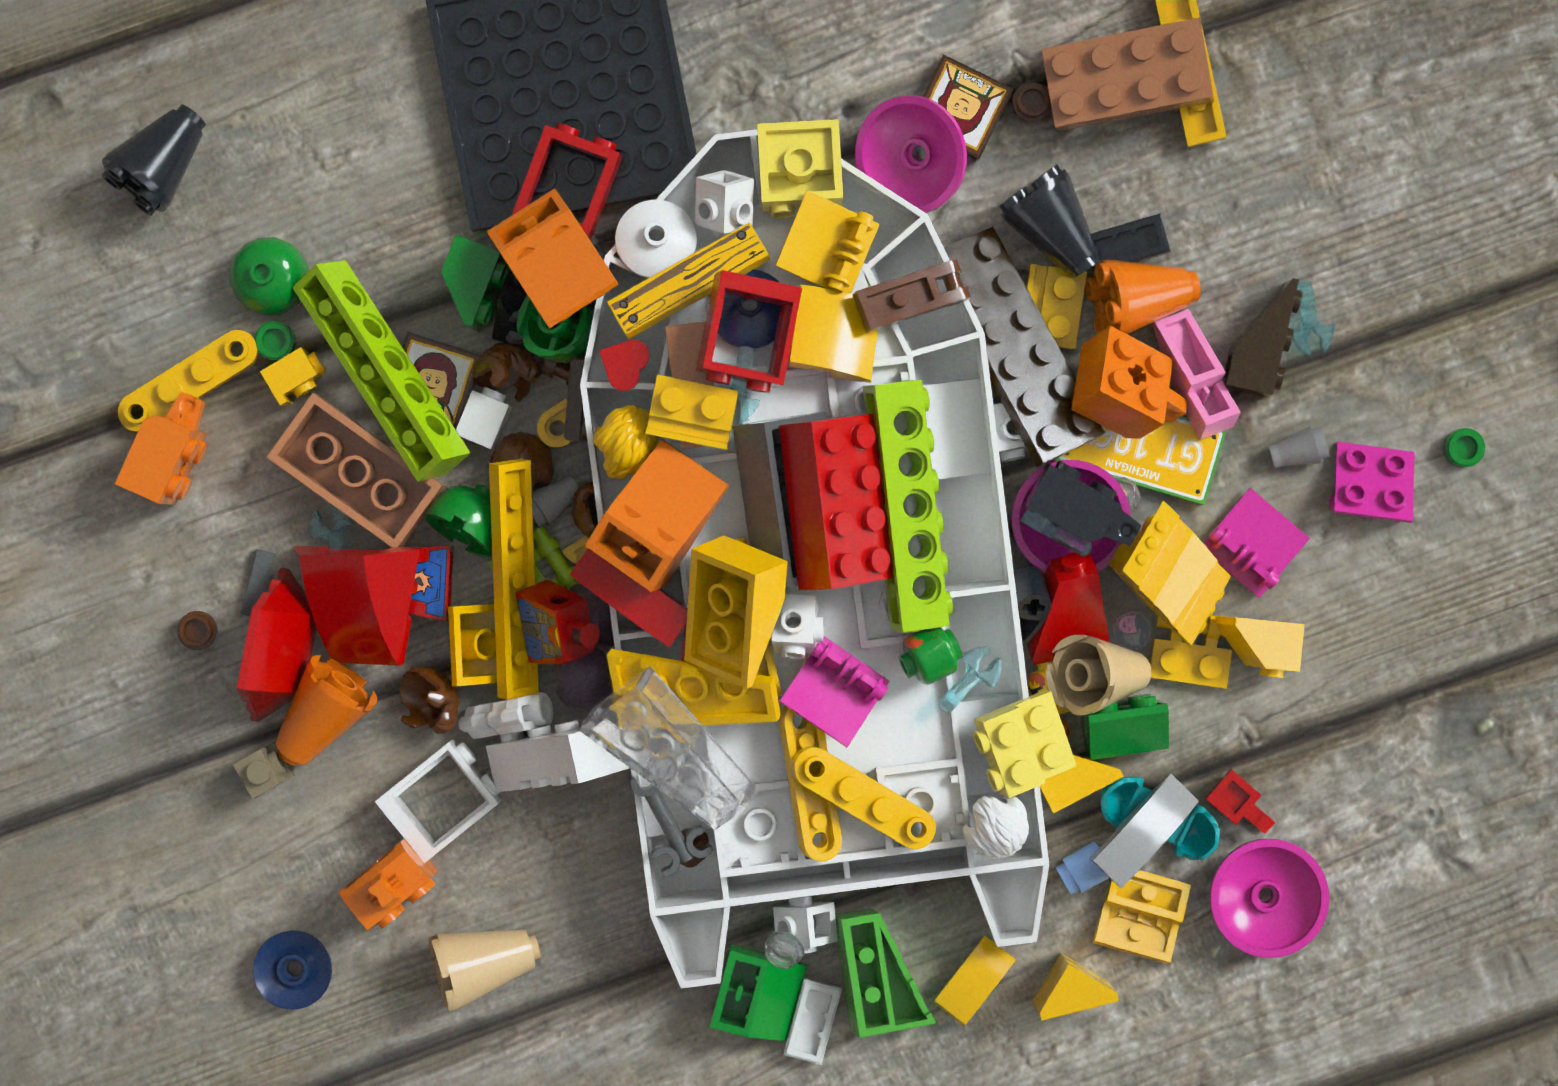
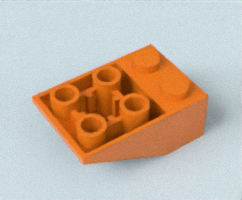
[487,188,619,329]
[585,439,730,592]

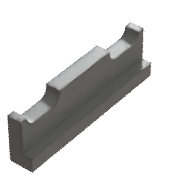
[240,549,276,616]

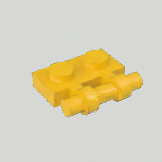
[1149,615,1232,689]

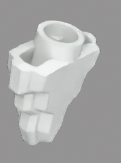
[458,692,553,739]

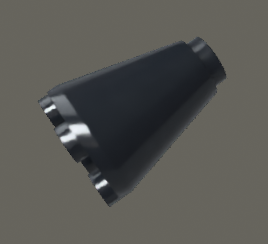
[102,104,206,216]
[999,164,1100,278]

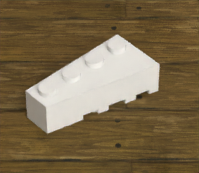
[486,715,634,792]

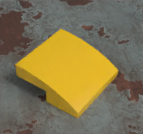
[790,284,878,383]
[1092,870,1191,965]

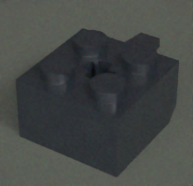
[1023,460,1141,546]

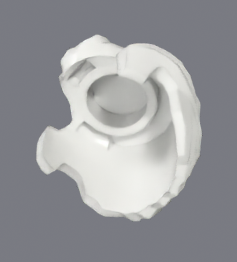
[963,796,1029,859]

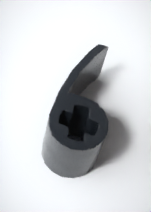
[1014,566,1052,646]

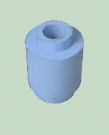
[1056,841,1109,895]

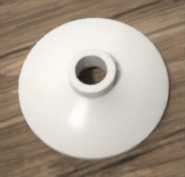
[615,199,697,278]

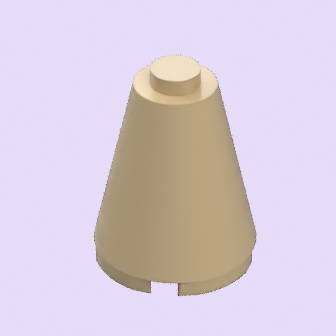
[1046,635,1151,715]
[428,930,541,1013]

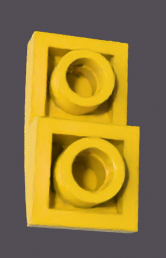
[933,936,1016,1026]

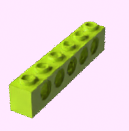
[292,260,470,482]
[863,379,953,633]

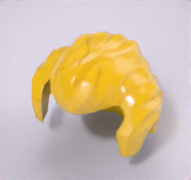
[593,405,658,480]

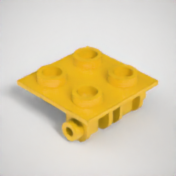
[775,190,879,294]

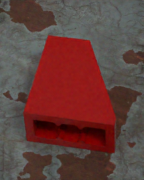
[1026,550,1110,665]

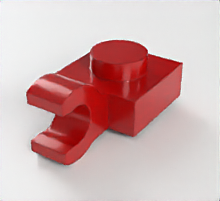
[1205,769,1275,834]

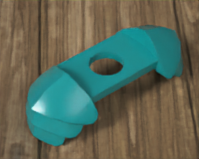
[1100,777,1220,861]

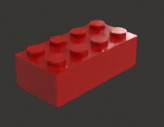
[779,414,893,590]

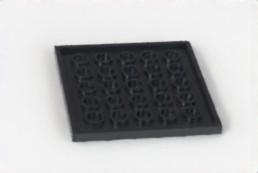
[426,0,697,232]

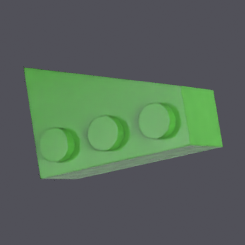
[835,908,937,1038]

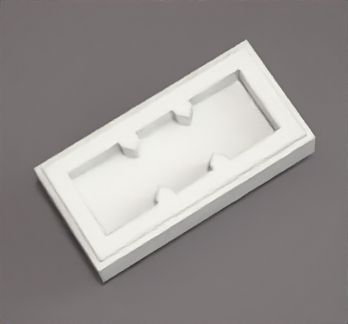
[784,977,842,1065]

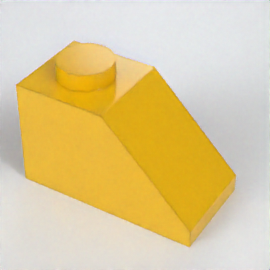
[1215,615,1305,678]
[1040,753,1124,813]

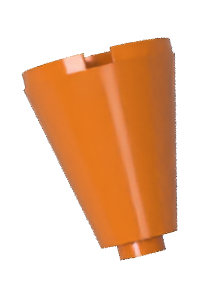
[275,655,378,766]

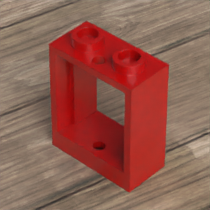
[512,123,622,241]
[696,270,802,393]

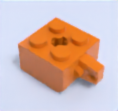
[1071,325,1188,439]
[115,392,208,505]
[339,839,439,931]

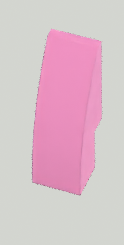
[1153,309,1241,440]

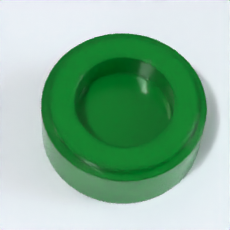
[254,321,296,361]
[1443,428,1485,468]

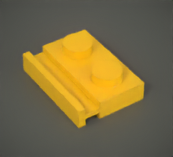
[1026,263,1087,351]
[645,374,739,450]

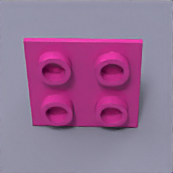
[1329,441,1415,523]
[1203,488,1310,598]
[779,636,890,748]

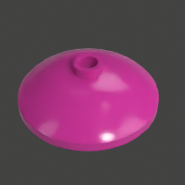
[855,95,967,213]
[1011,460,1131,573]
[1210,838,1329,958]

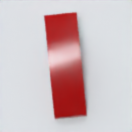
[569,548,688,648]

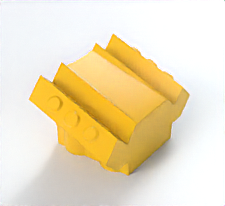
[1108,501,1231,647]

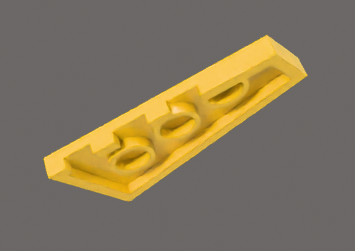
[607,649,781,730]

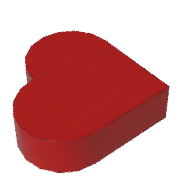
[599,340,650,392]

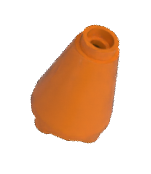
[1084,259,1201,334]

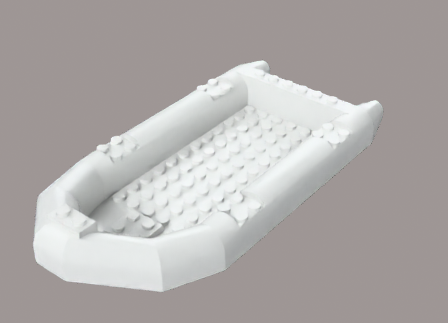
[580,129,1049,988]

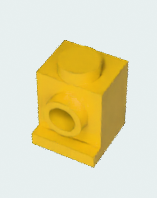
[260,347,327,407]

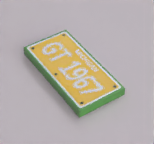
[1053,416,1227,505]

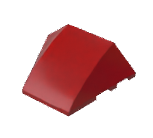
[293,546,425,666]
[237,567,317,722]

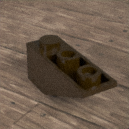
[1222,278,1302,397]

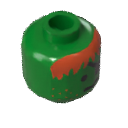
[898,627,963,685]

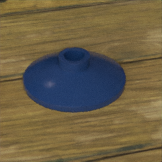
[718,270,781,349]
[253,930,332,1010]

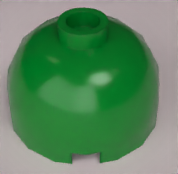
[229,237,310,316]
[516,296,595,363]
[425,484,492,558]

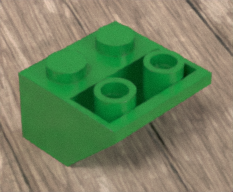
[441,235,510,332]
[1080,694,1169,760]
[710,944,807,1041]

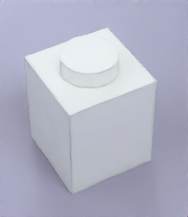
[456,387,512,450]

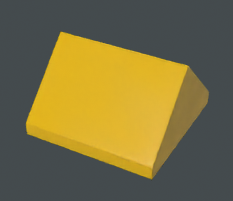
[448,604,497,686]
[1033,953,1119,1021]

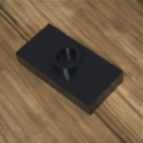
[1091,213,1171,271]

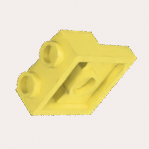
[757,119,843,218]
[973,690,1077,798]

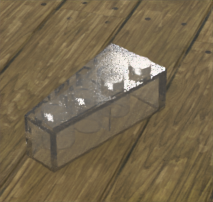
[578,666,756,830]

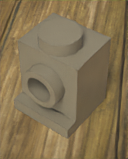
[233,742,295,799]

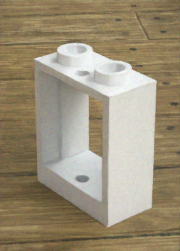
[375,739,502,863]

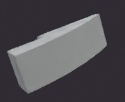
[1089,773,1199,889]

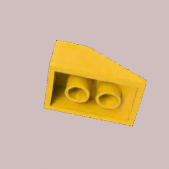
[684,535,788,689]

